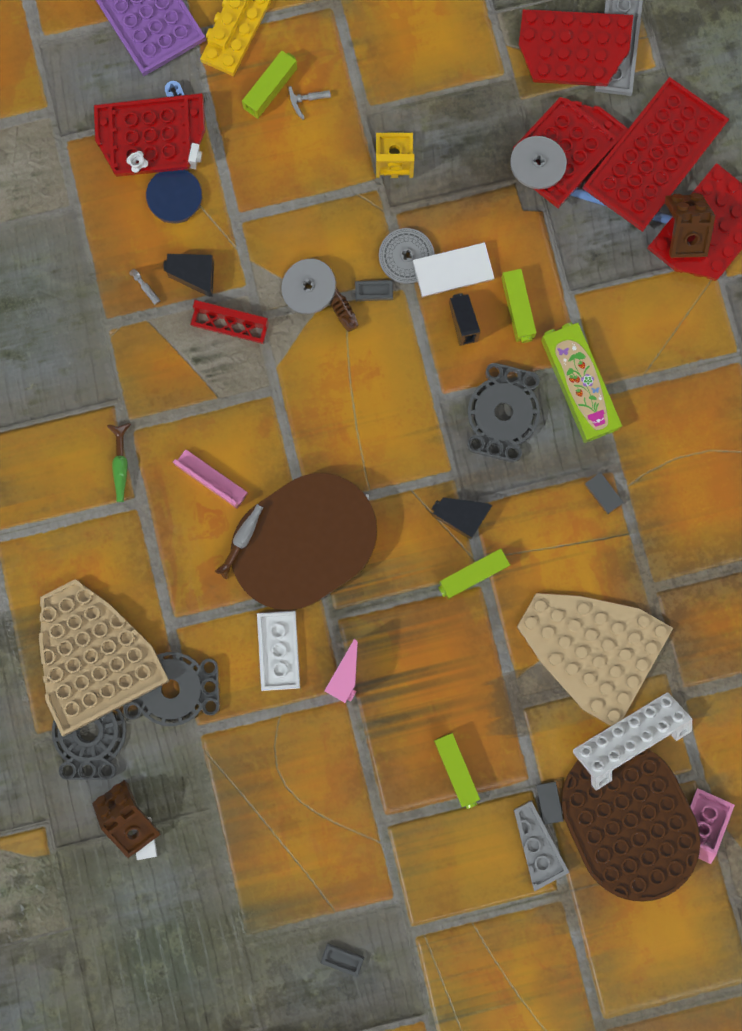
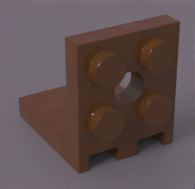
[665,193,715,258]
[92,780,161,858]

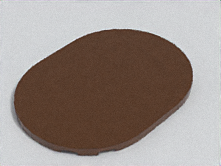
[231,473,377,610]
[562,749,700,902]

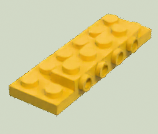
[200,0,272,77]

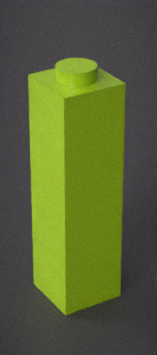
[242,50,297,119]
[501,269,536,343]
[438,549,510,599]
[434,733,480,809]

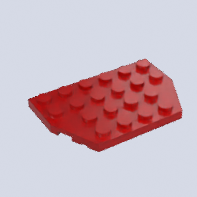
[519,9,633,87]
[94,93,205,177]
[513,97,628,209]
[647,163,742,281]

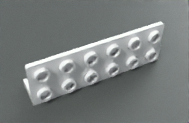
[573,693,693,790]

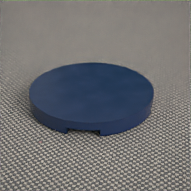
[146,170,202,224]

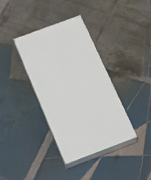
[412,243,494,297]
[257,611,300,691]

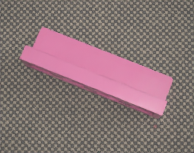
[173,449,248,509]

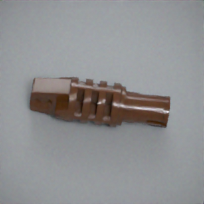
[331,287,359,332]

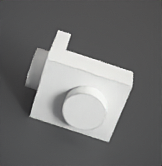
[188,143,202,169]

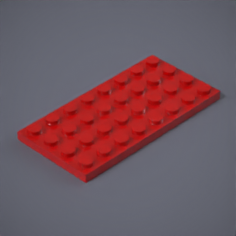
[582,77,729,232]

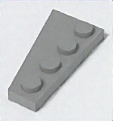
[514,800,569,891]

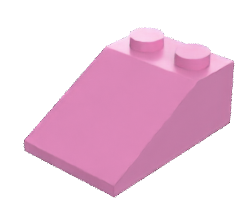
[325,639,358,703]
[690,788,735,864]

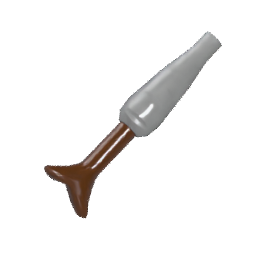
[215,504,263,579]

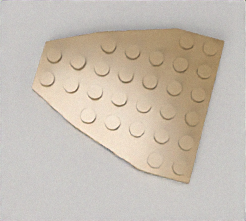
[39,579,169,736]
[517,593,673,726]

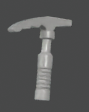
[289,86,331,120]
[129,269,161,305]

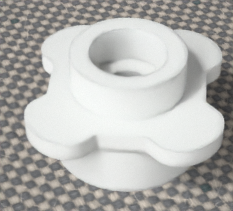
[127,151,148,173]

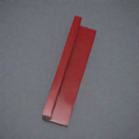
[190,300,269,344]

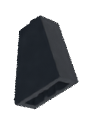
[164,254,214,297]
[449,293,480,346]
[431,497,492,540]

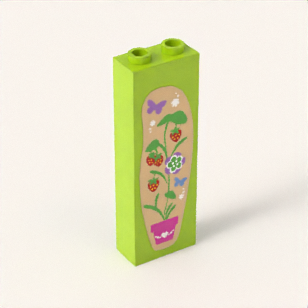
[541,322,622,443]

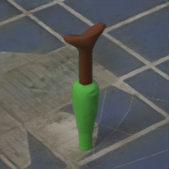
[107,423,131,503]

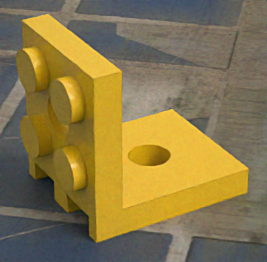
[376,133,414,178]

